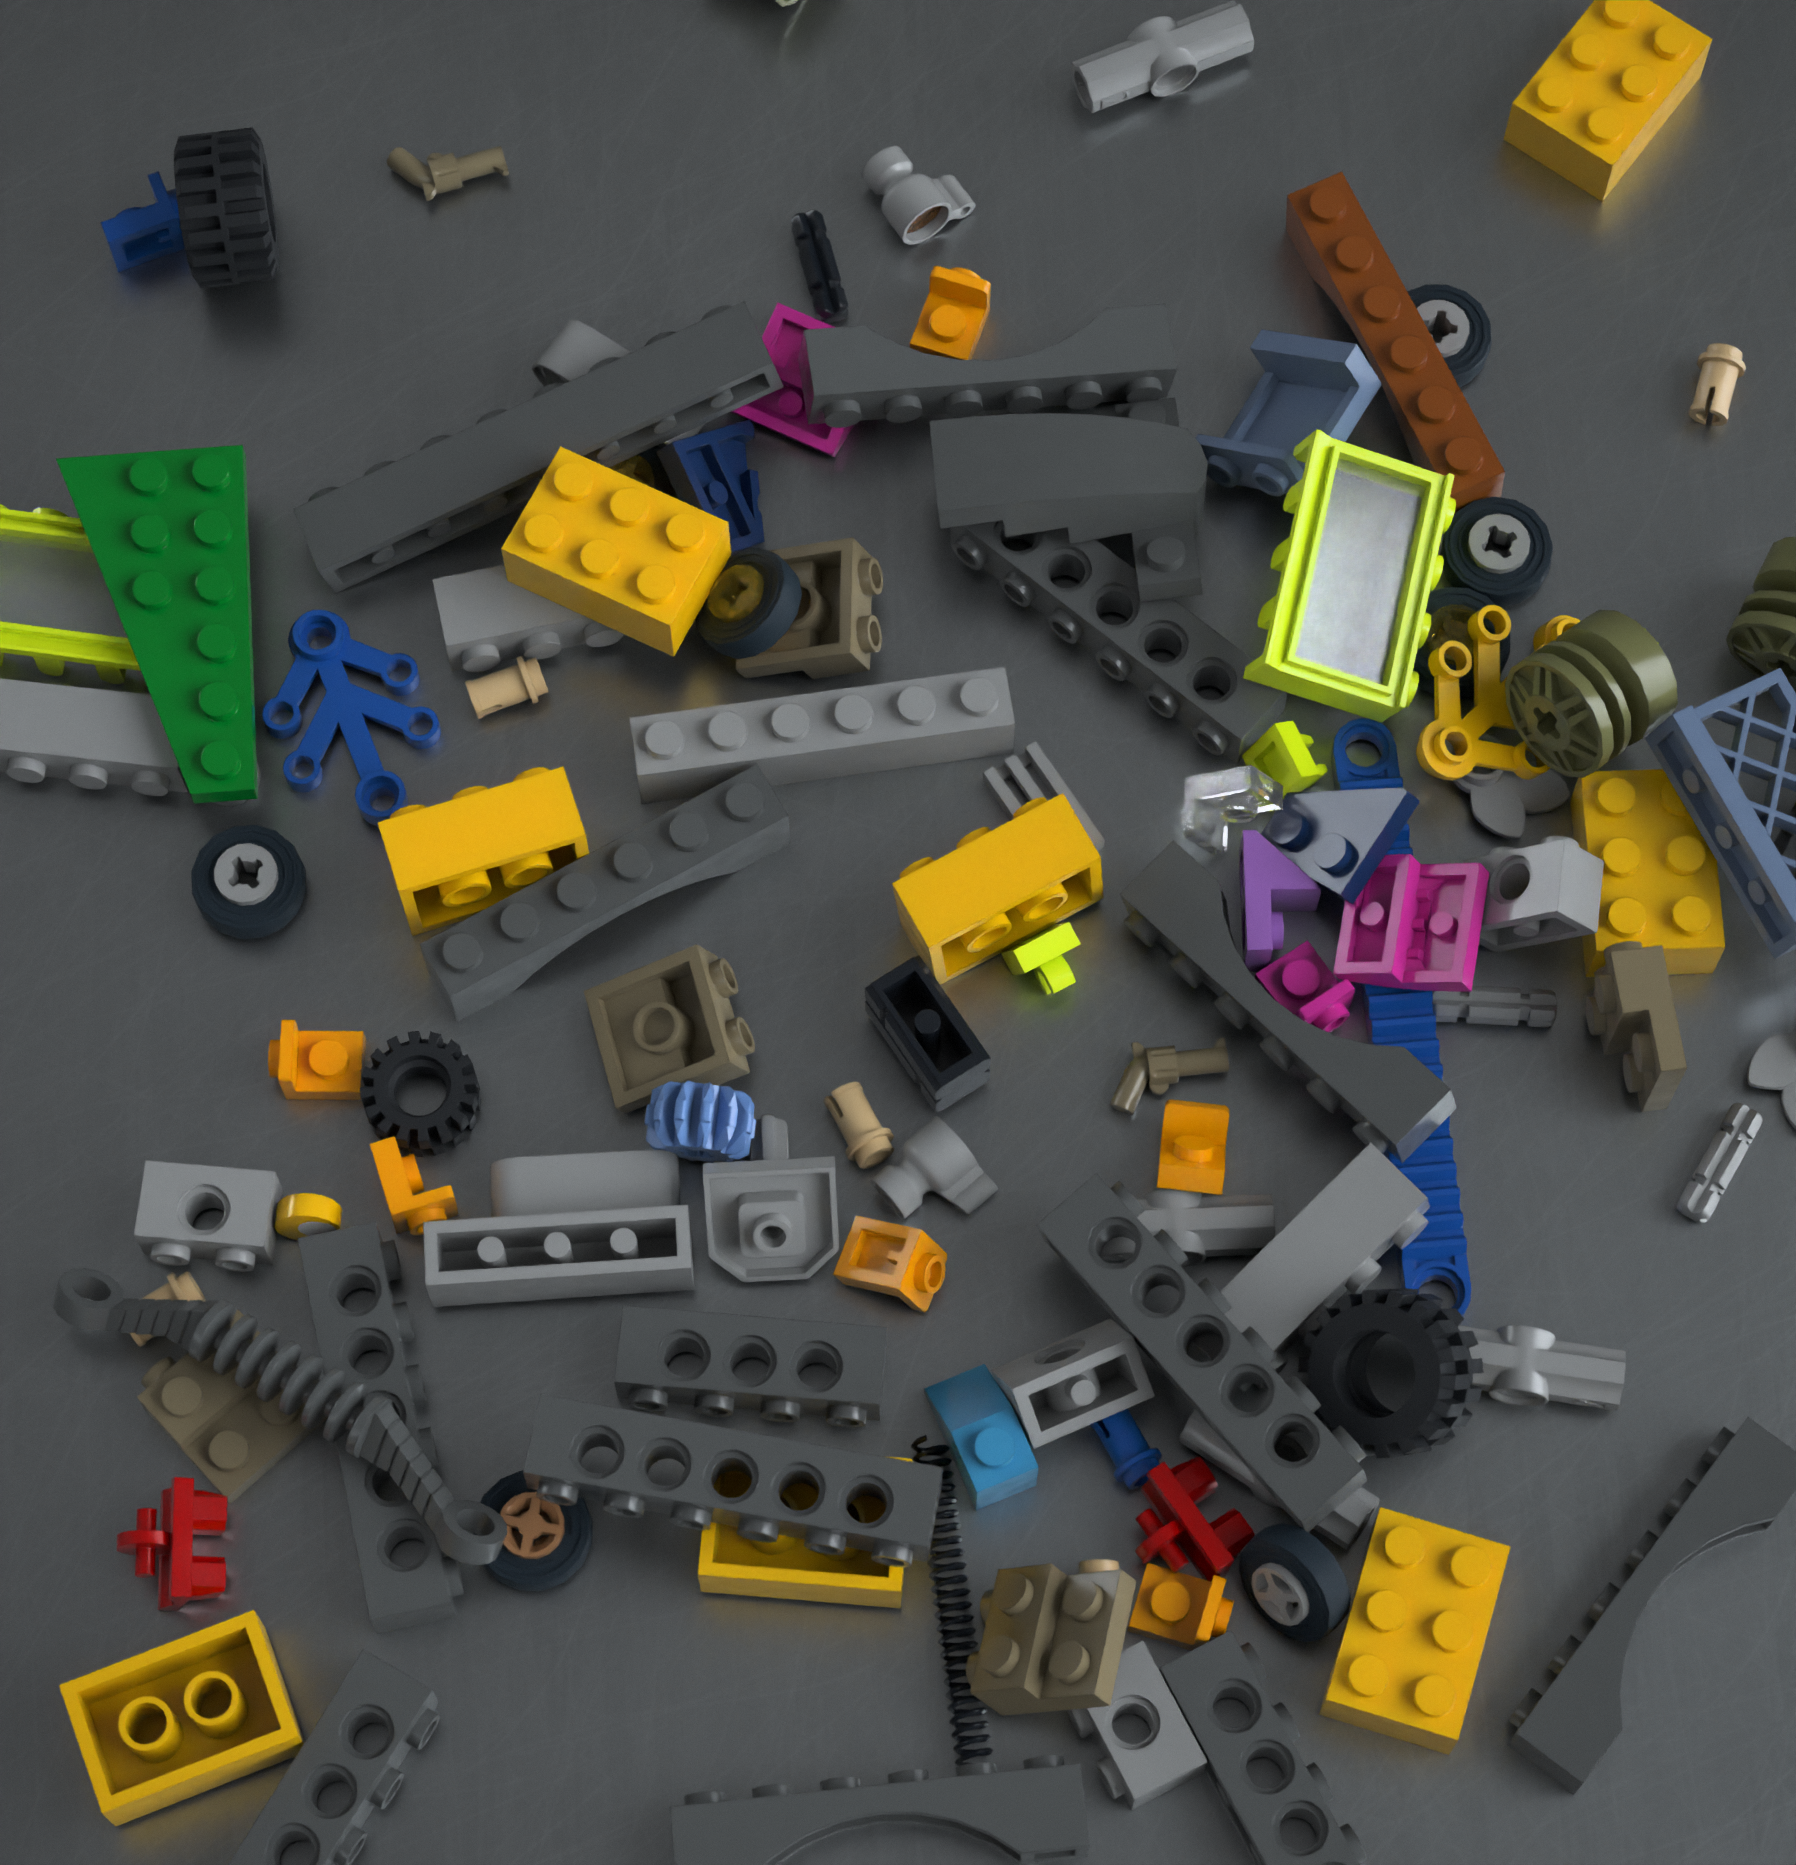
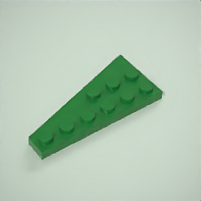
[56,445,258,804]

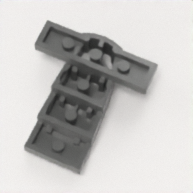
[929,397,1208,602]

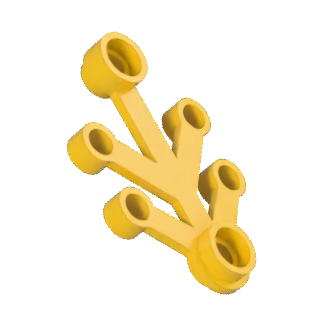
[1416,605,1580,780]

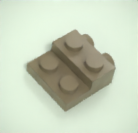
[735,537,883,679]
[1586,941,1687,1112]
[584,944,755,1113]
[137,1309,328,1504]
[966,1563,1137,1716]

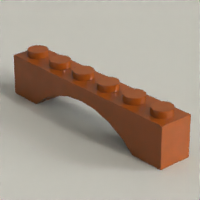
[1286,171,1505,515]

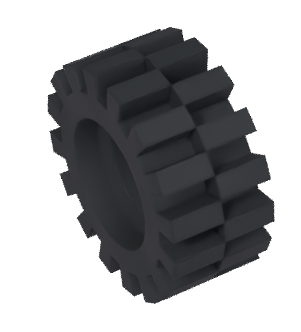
[360,1031,481,1157]

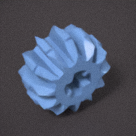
[644,1080,756,1163]

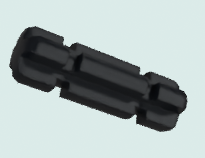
[791,210,849,324]

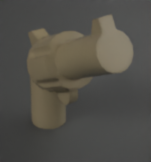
[387,146,509,201]
[1110,1038,1229,1115]

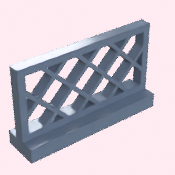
[1645,668,1796,959]

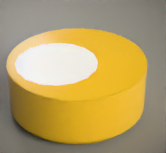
[275,1193,342,1240]

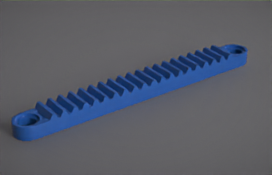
[1331,718,1471,1316]

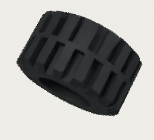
[174,127,280,289]
[1298,1288,1484,1458]

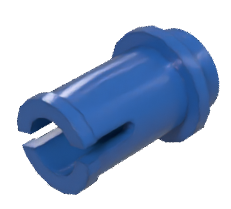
[1090,1408,1162,1490]

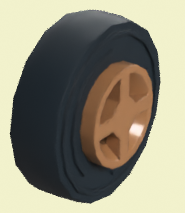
[473,1470,593,1591]

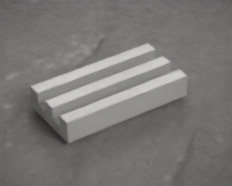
[983,741,1105,851]

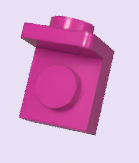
[1255,940,1355,1033]

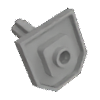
[703,1114,840,1283]

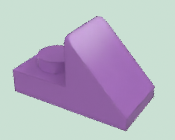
[1238,830,1321,972]

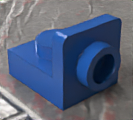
[101,171,185,272]

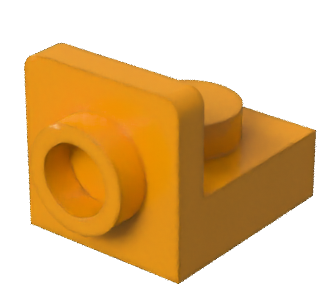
[910,266,991,360]
[268,1020,366,1100]
[1157,1099,1230,1195]
[370,1136,459,1235]
[833,1215,947,1312]
[1128,1562,1234,1651]

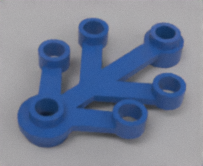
[262,609,441,826]

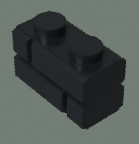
[865,955,991,1113]

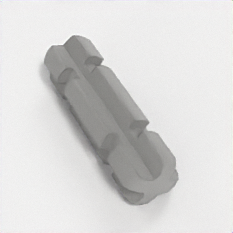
[1432,986,1557,1027]
[1677,1103,1763,1223]

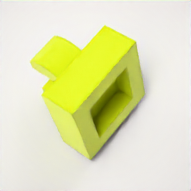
[1242,720,1328,809]
[1001,921,1081,995]

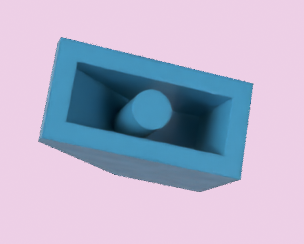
[924,1364,1039,1511]

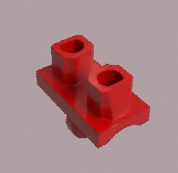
[1135,1456,1255,1582]
[117,1477,227,1611]

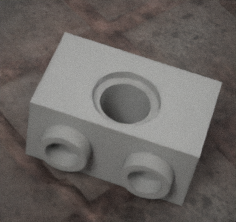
[1463,836,1604,952]
[134,1160,284,1271]
[991,1318,1155,1449]
[1067,1641,1207,1810]

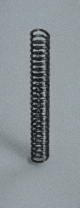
[911,1435,993,1766]

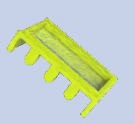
[1243,429,1456,723]
[0,504,141,684]

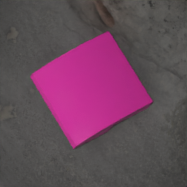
[731,303,854,457]
[1333,854,1490,992]

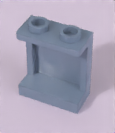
[1195,329,1382,496]

